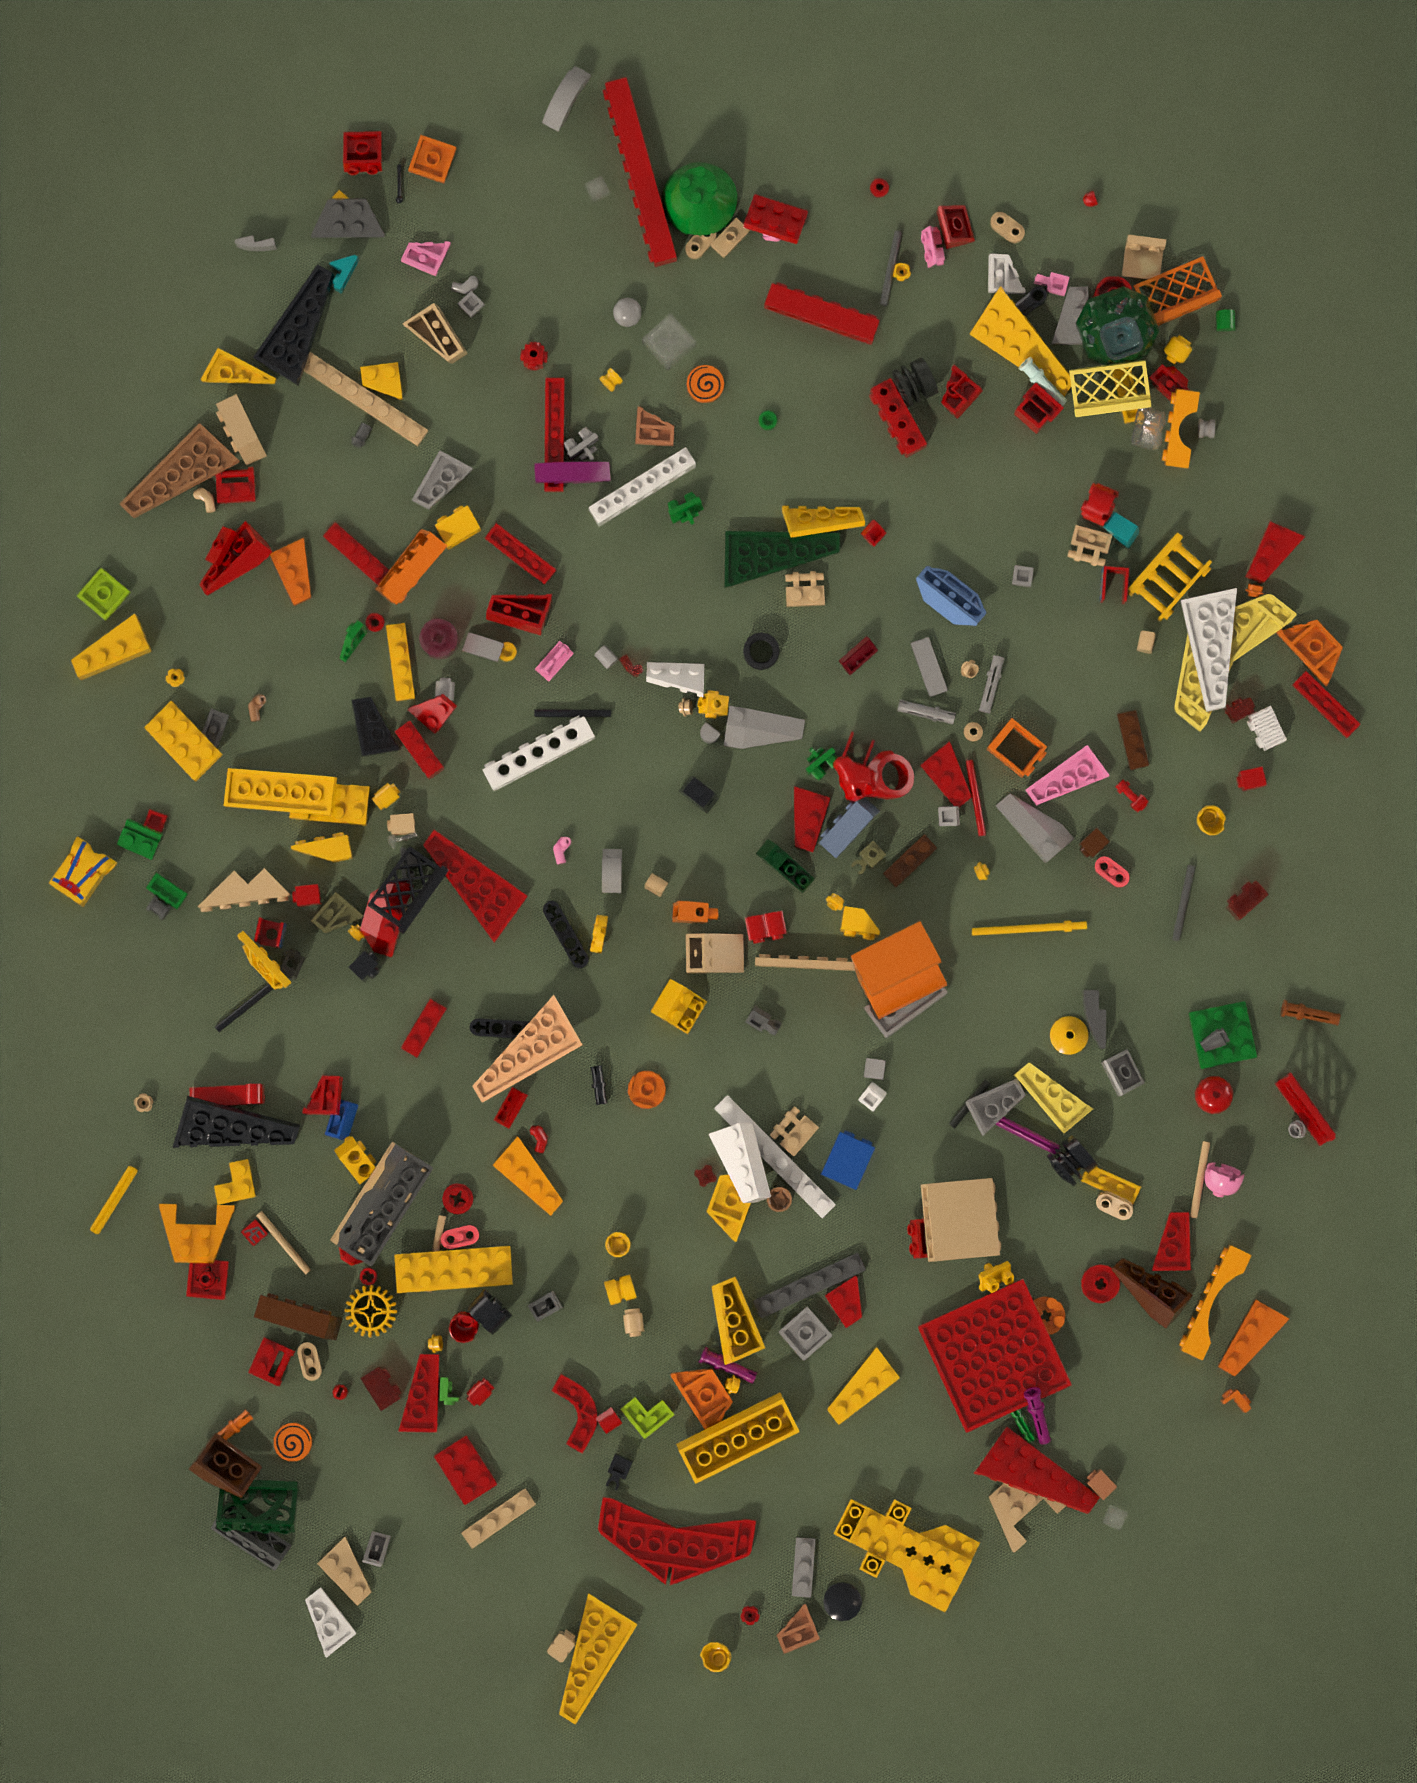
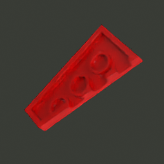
[398,1354,440,1432]

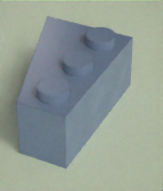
[819,798,880,858]

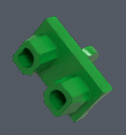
[668,492,704,525]
[806,747,837,781]

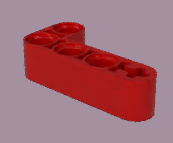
[189,1084,265,1106]

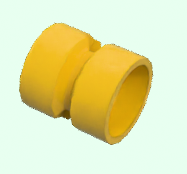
[605,1232,631,1257]
[604,1274,637,1305]

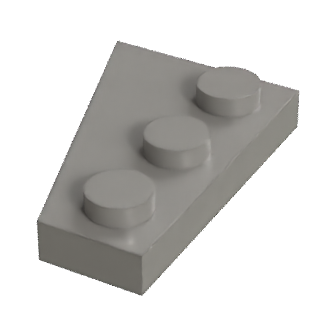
[412,451,473,510]

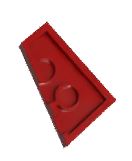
[794,786,830,853]
[1151,1212,1191,1271]

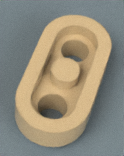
[990,212,1025,243]
[685,233,716,259]
[1096,1191,1134,1220]
[297,1342,322,1381]

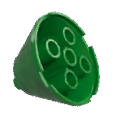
[662,162,737,236]

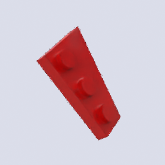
[920,741,972,808]

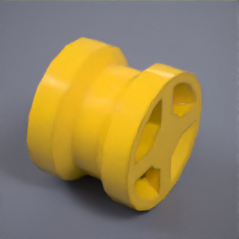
[599,368,623,392]

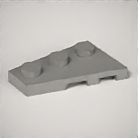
[1051,287,1088,345]
[965,1079,1026,1136]

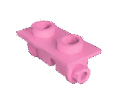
[921,226,945,268]
[535,641,574,681]

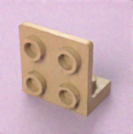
[1122,235,1166,281]

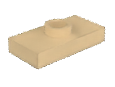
[710,218,750,258]

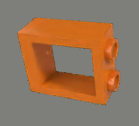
[986,718,1047,778]

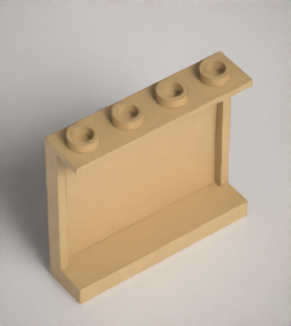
[921,1178,1001,1262]

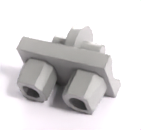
[564,427,599,461]

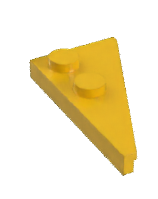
[200,348,277,384]

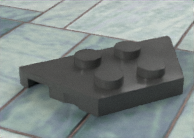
[311,198,385,238]

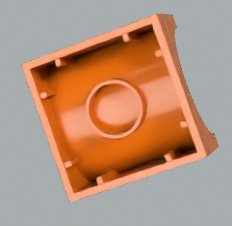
[851,921,947,1019]

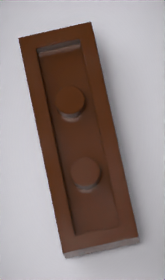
[1117,710,1149,770]
[883,834,937,888]

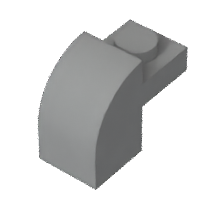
[602,849,622,893]

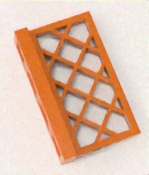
[1133,256,1222,329]

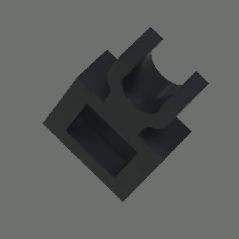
[605,1453,633,1490]

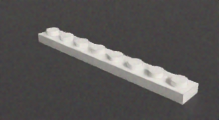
[714,1095,836,1218]

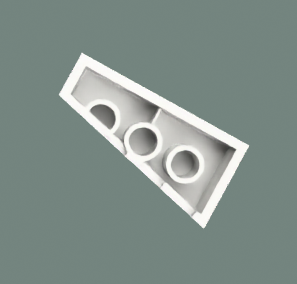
[709,1123,771,1203]

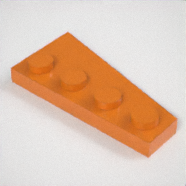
[1217,1299,1289,1376]

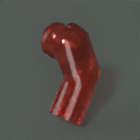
[619,654,644,677]

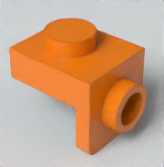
[1220,1389,1252,1413]

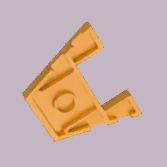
[159,1204,235,1263]

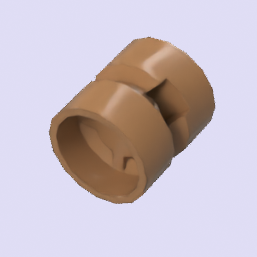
[767,1187,792,1212]

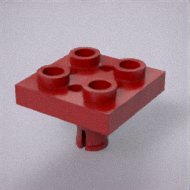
[186,1260,229,1300]

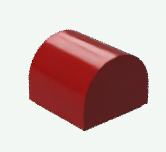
[596,1407,623,1434]

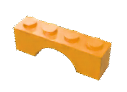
[1162,388,1200,468]

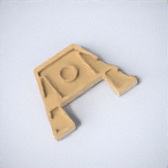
[988,1483,1066,1553]

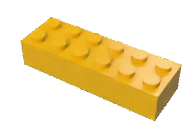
[676,1392,800,1484]

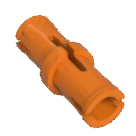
[217,1409,253,1440]

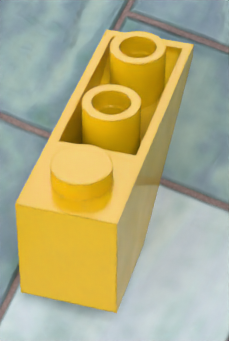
[291,832,353,862]

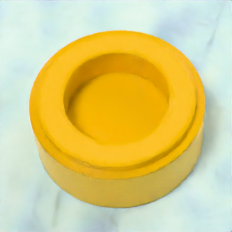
[500,642,517,662]

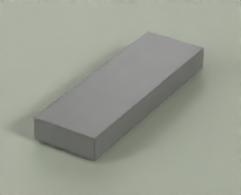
[911,637,948,698]

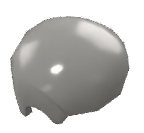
[613,297,641,327]

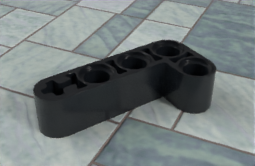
[469,1019,530,1039]

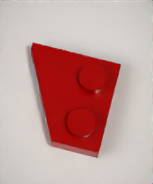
[302,1076,343,1115]

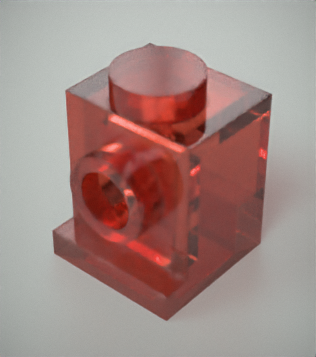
[1223,697,1255,724]

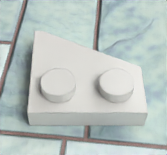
[988,254,1026,295]

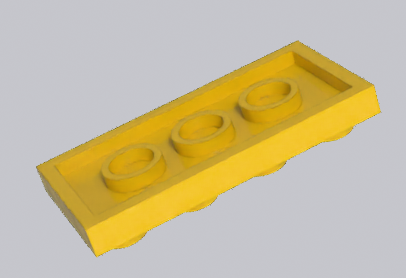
[144,701,223,781]

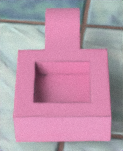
[1034,272,1069,296]

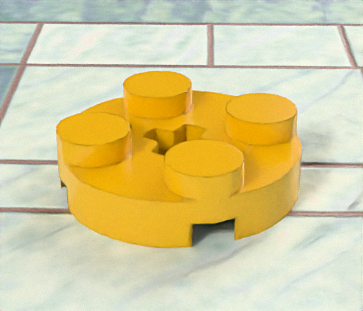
[590,915,608,954]

